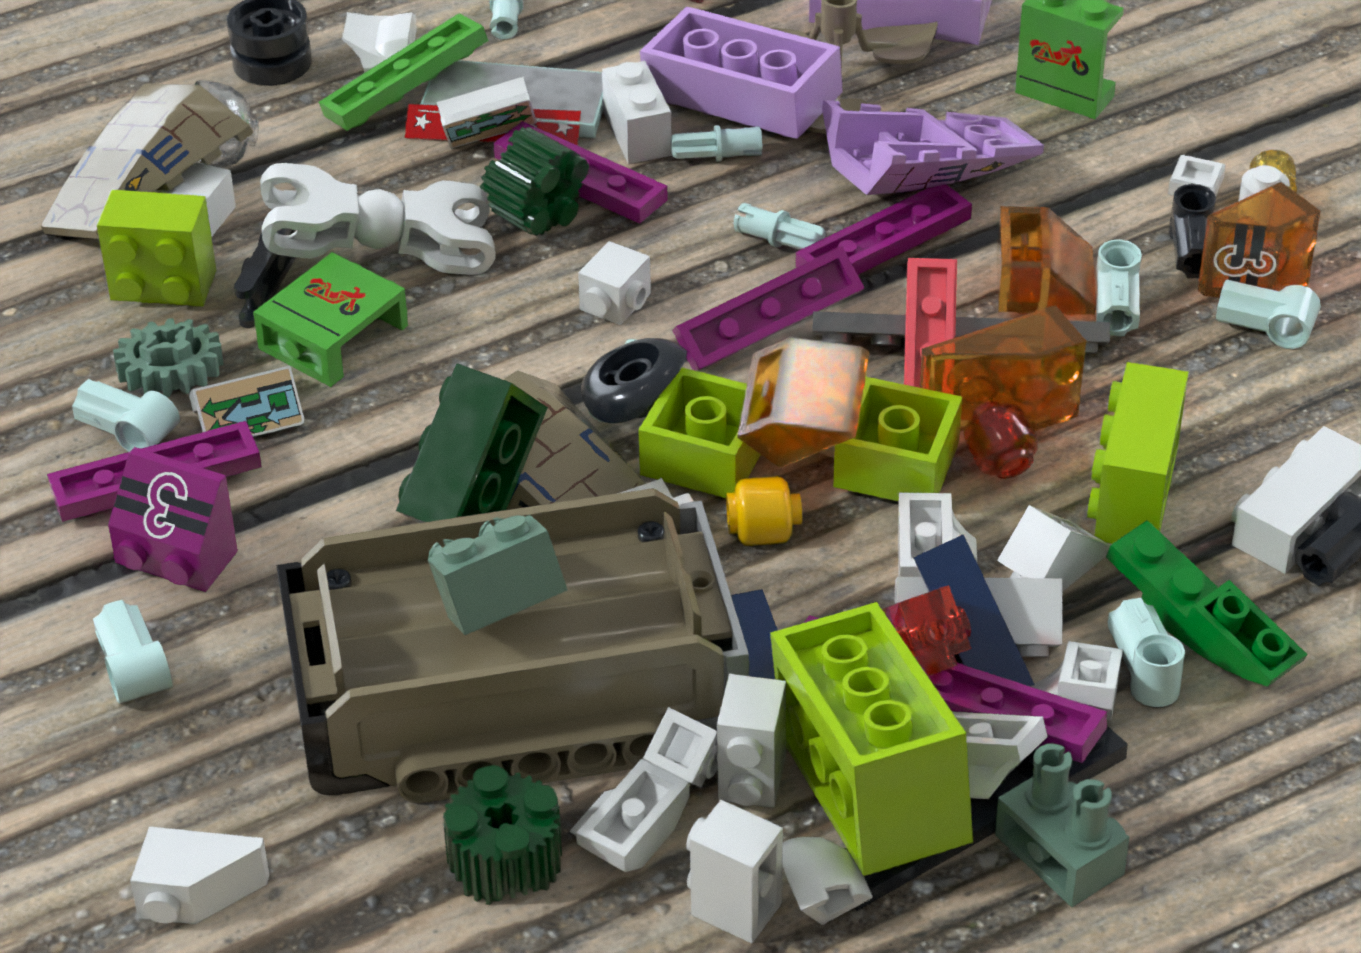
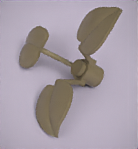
[771,0,938,134]

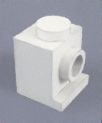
[643,707,718,787]

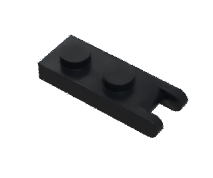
[234,228,297,328]

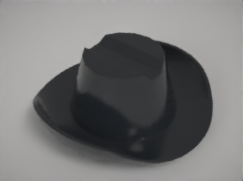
[581,338,688,423]

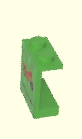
[1015,0,1124,119]
[253,252,408,387]

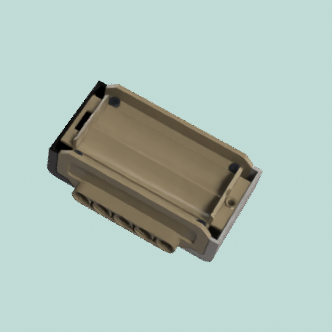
[276,488,749,803]

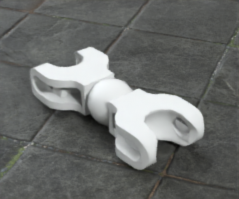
[260,163,495,275]

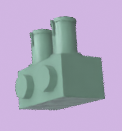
[427,515,568,635]
[995,744,1130,907]

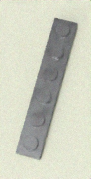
[813,311,1110,354]

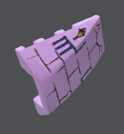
[822,100,1044,195]

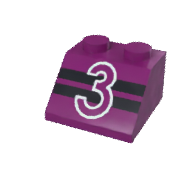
[108,447,238,592]

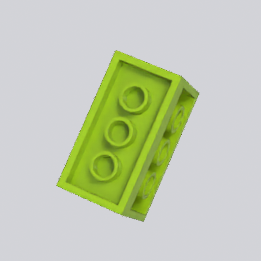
[770,602,973,876]

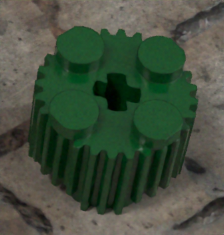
[480,127,589,236]
[443,765,562,905]

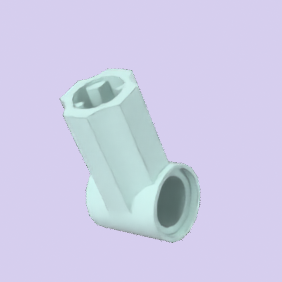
[1093,239,1142,336]
[1216,279,1321,349]
[72,379,180,452]
[1108,598,1185,707]
[93,600,173,704]

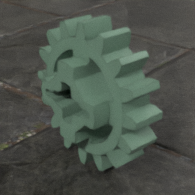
[113,318,224,397]

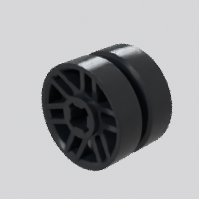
[227,0,312,86]

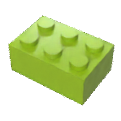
[1087,362,1189,544]

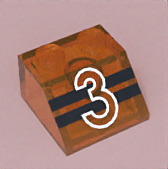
[1198,182,1321,298]

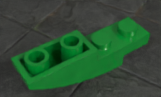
[1106,520,1307,687]

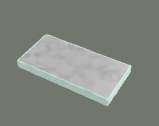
[418,60,603,138]

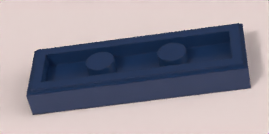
[913,534,1035,687]

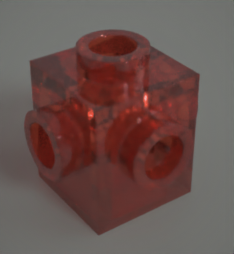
[882,585,972,676]

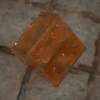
[997,206,1096,315]
[737,337,870,468]

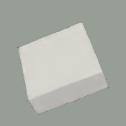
[1168,155,1226,196]

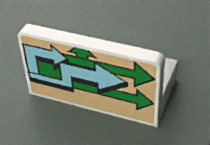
[437,77,537,149]
[189,366,304,437]

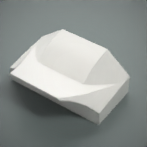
[342,12,417,73]
[898,493,977,577]
[1033,641,1123,720]
[952,712,1048,799]
[569,759,689,872]

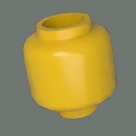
[726,476,802,546]

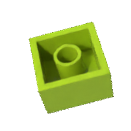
[97,190,217,307]
[638,367,772,498]
[833,376,962,501]

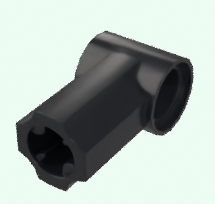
[1169,184,1219,279]
[1294,491,1361,586]

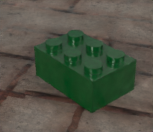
[396,363,548,523]

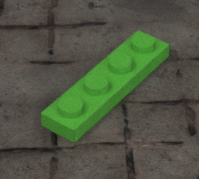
[319,13,488,131]

